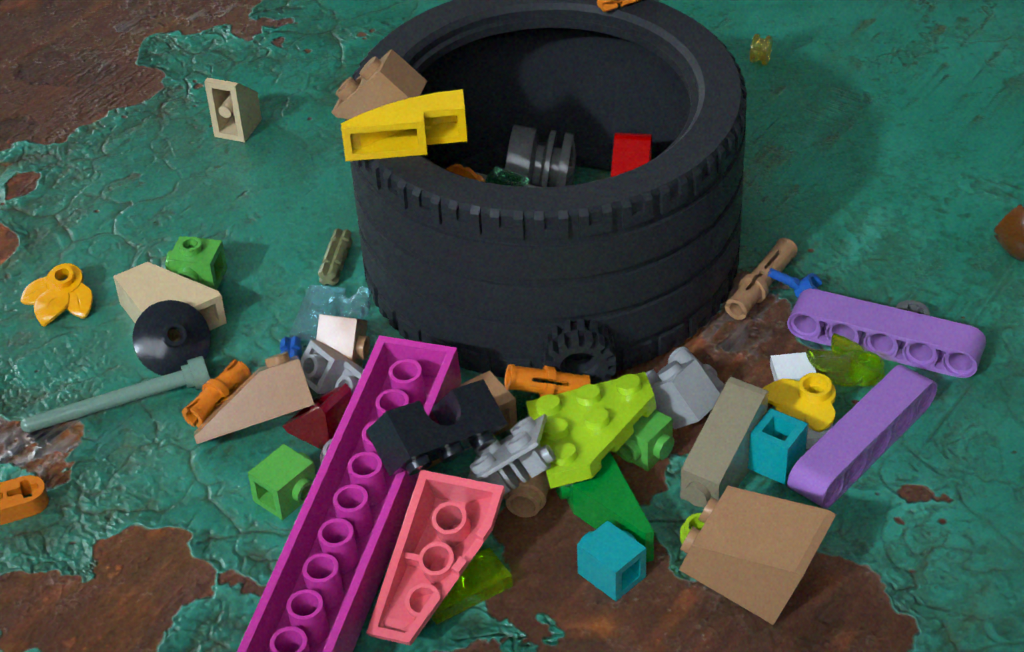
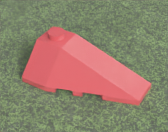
[366,470,505,646]

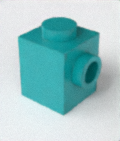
[748,408,808,485]
[577,520,646,601]

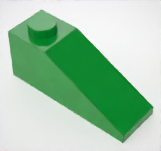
[555,451,654,562]

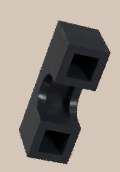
[366,379,507,476]

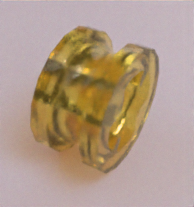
[750,34,773,65]

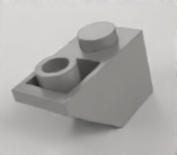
[646,359,720,429]

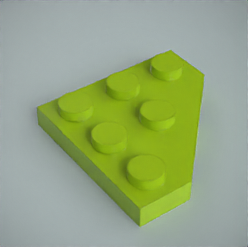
[526,372,657,489]

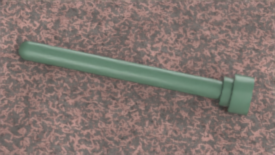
[21,356,210,433]

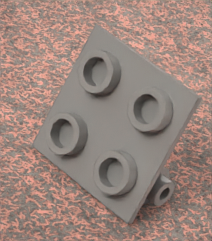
[467,414,556,495]

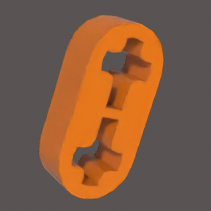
[0,475,49,525]

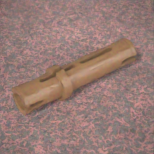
[725,238,798,320]

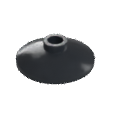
[132,300,211,376]

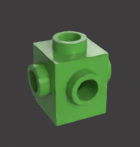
[165,236,227,290]

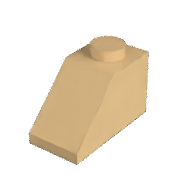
[204,78,262,142]

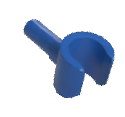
[767,268,822,298]

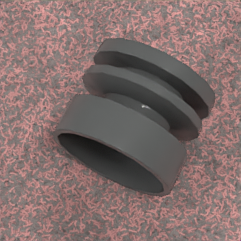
[504,124,577,187]

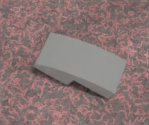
[300,340,364,395]

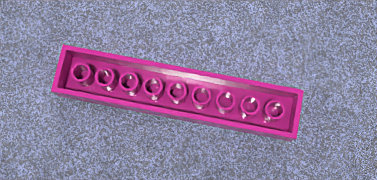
[237,335,461,652]

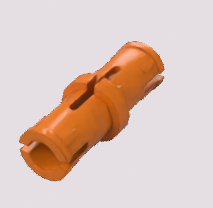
[182,360,251,428]
[504,364,591,397]

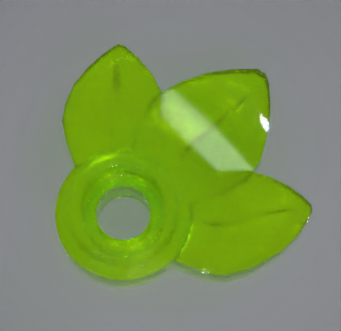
[806,333,885,387]

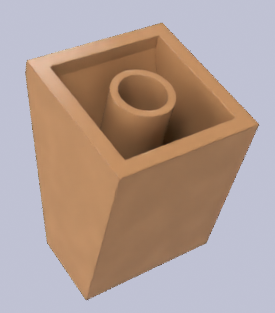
[679,486,837,625]

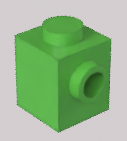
[611,409,674,471]
[248,444,316,520]

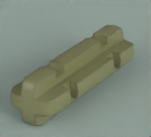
[318,228,353,286]

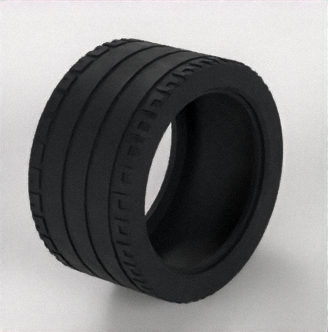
[345,0,747,381]

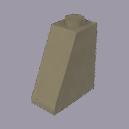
[680,377,769,508]

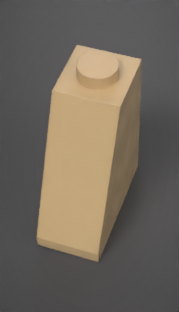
[113,262,227,342]

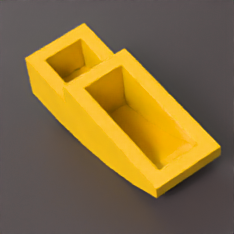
[341,89,467,161]

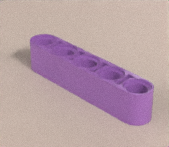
[787,289,986,378]
[787,364,937,509]

